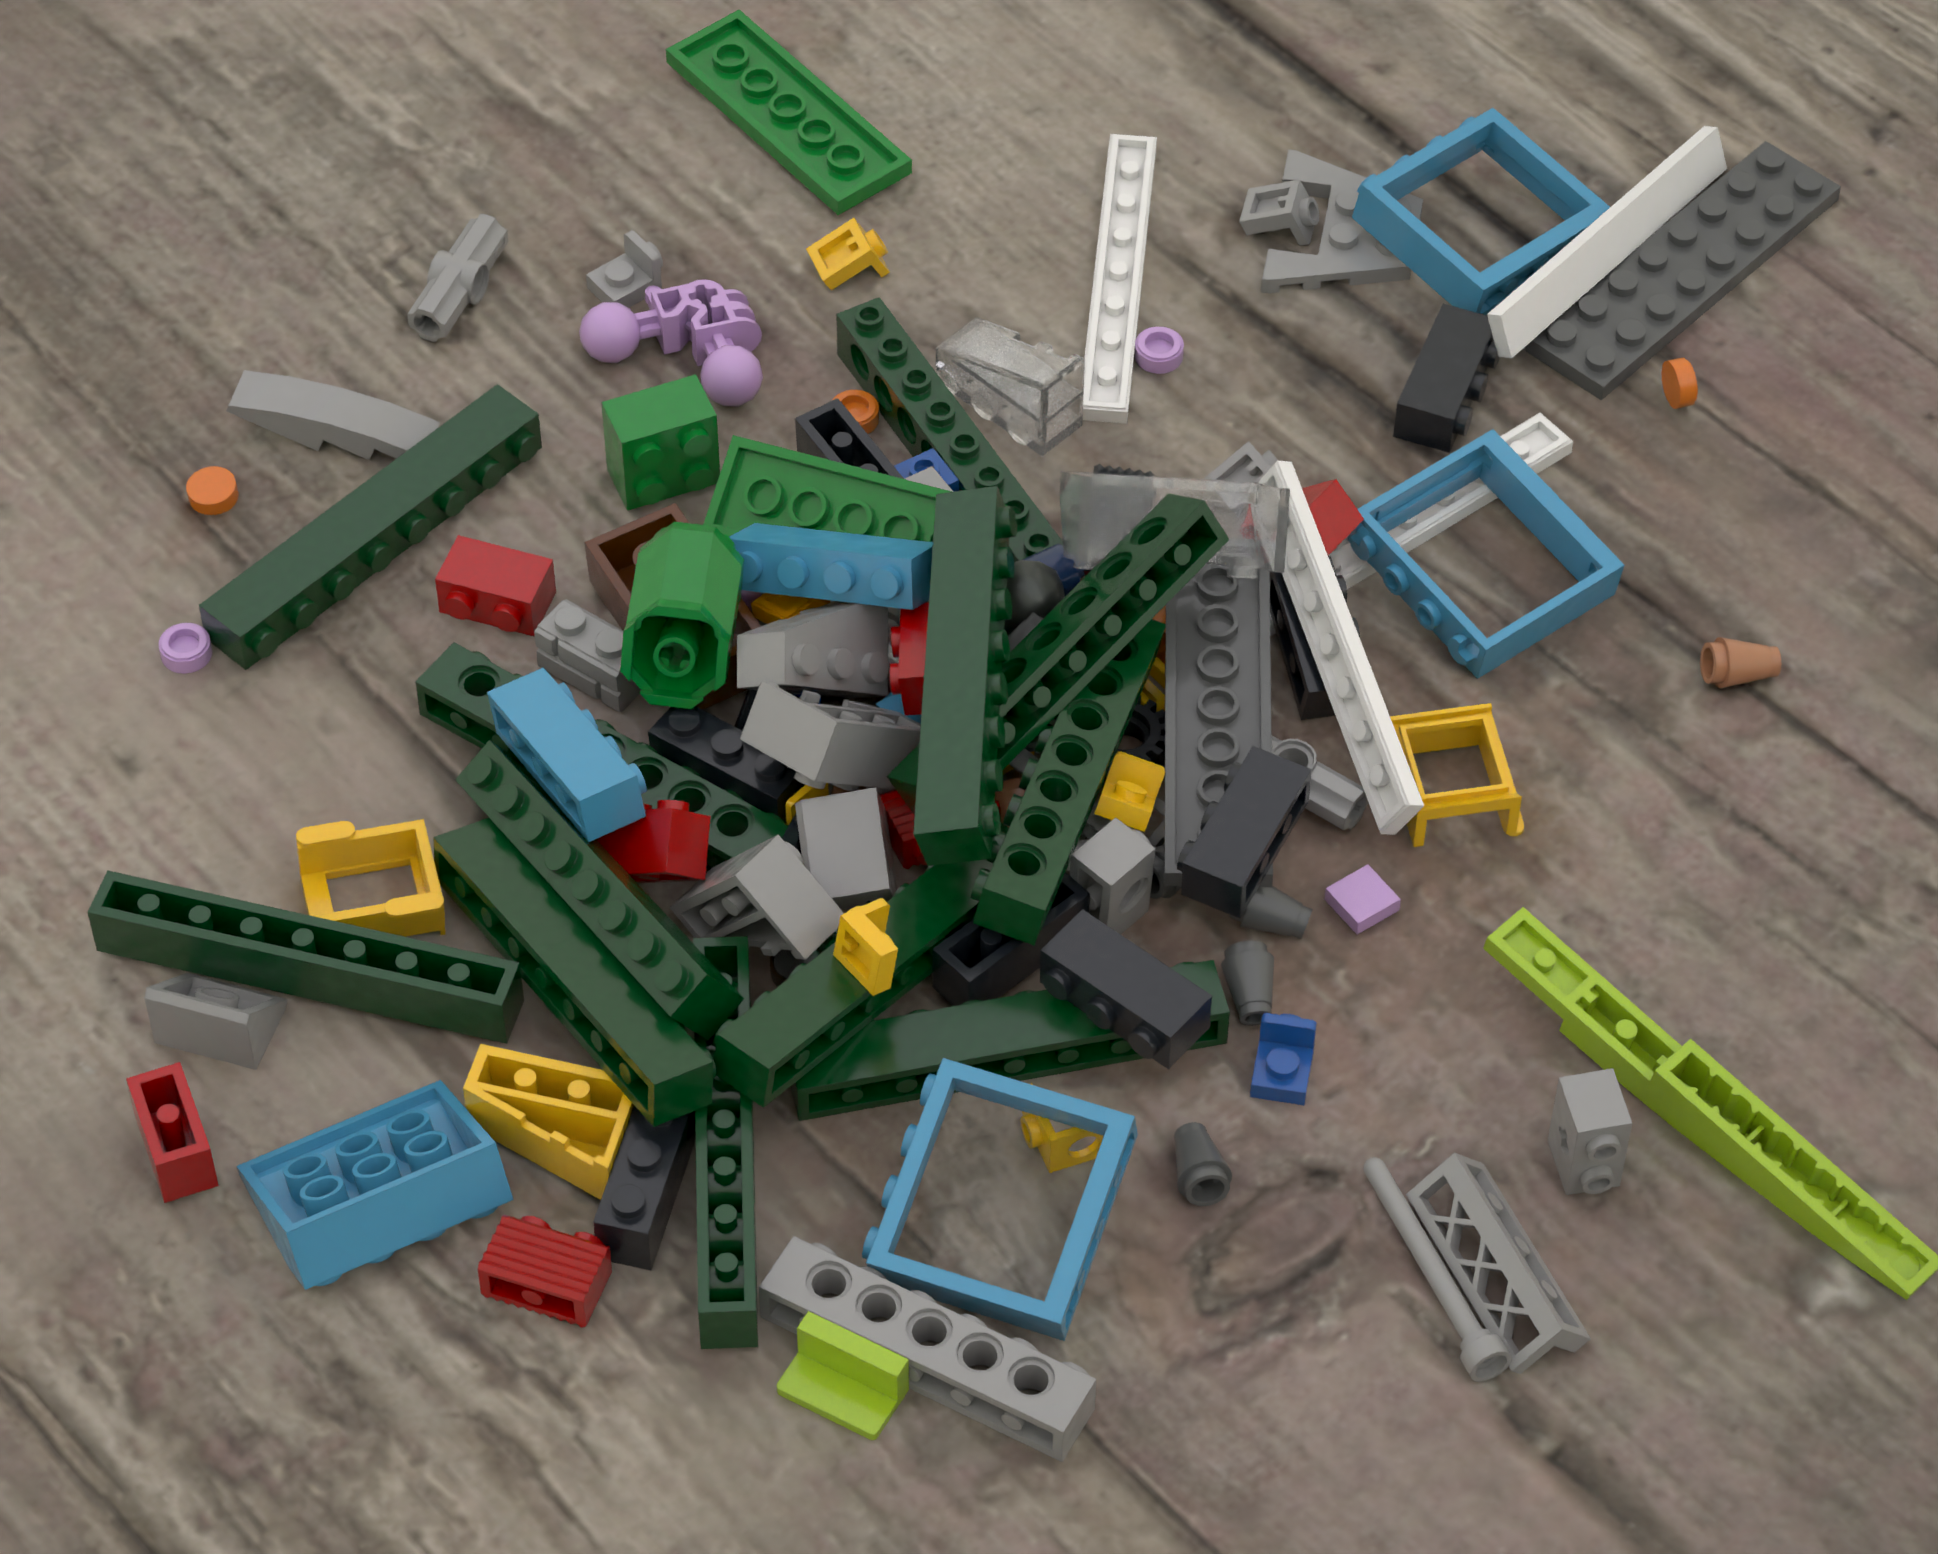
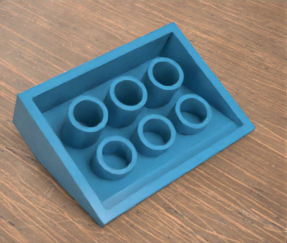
[236,1080,514,1290]

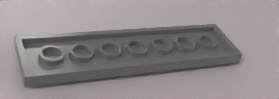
[1526,141,1841,400]
[1164,540,1273,887]

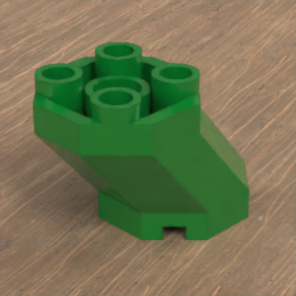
[620,521,744,709]

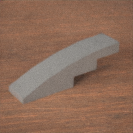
[226,370,440,460]

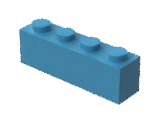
[729,523,933,610]
[487,667,647,842]

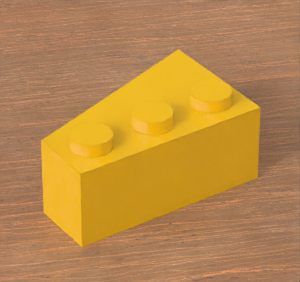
[463,1044,634,1200]

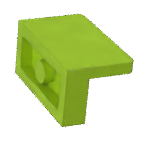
[777,1311,909,1440]

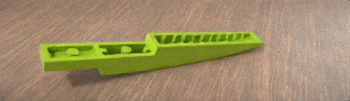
[1483,907,1938,1300]

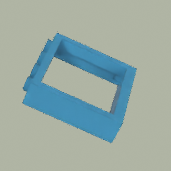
[1352,108,1610,315]
[1348,429,1625,679]
[862,1058,1138,1341]

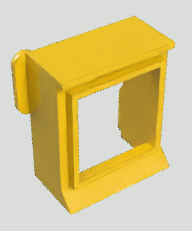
[1390,703,1524,847]
[296,819,446,937]

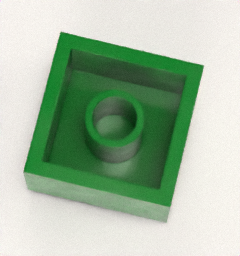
[601,374,720,511]

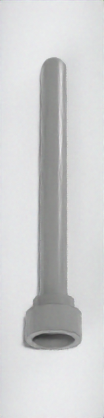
[1363,1157,1512,1382]

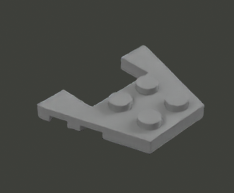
[1261,149,1423,293]

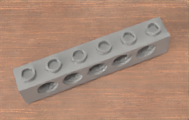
[759,1236,1096,1462]

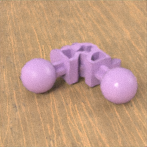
[579,279,763,407]

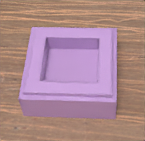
[1324,864,1401,935]

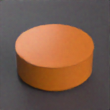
[1661,357,1698,409]
[832,390,879,434]
[186,466,239,515]

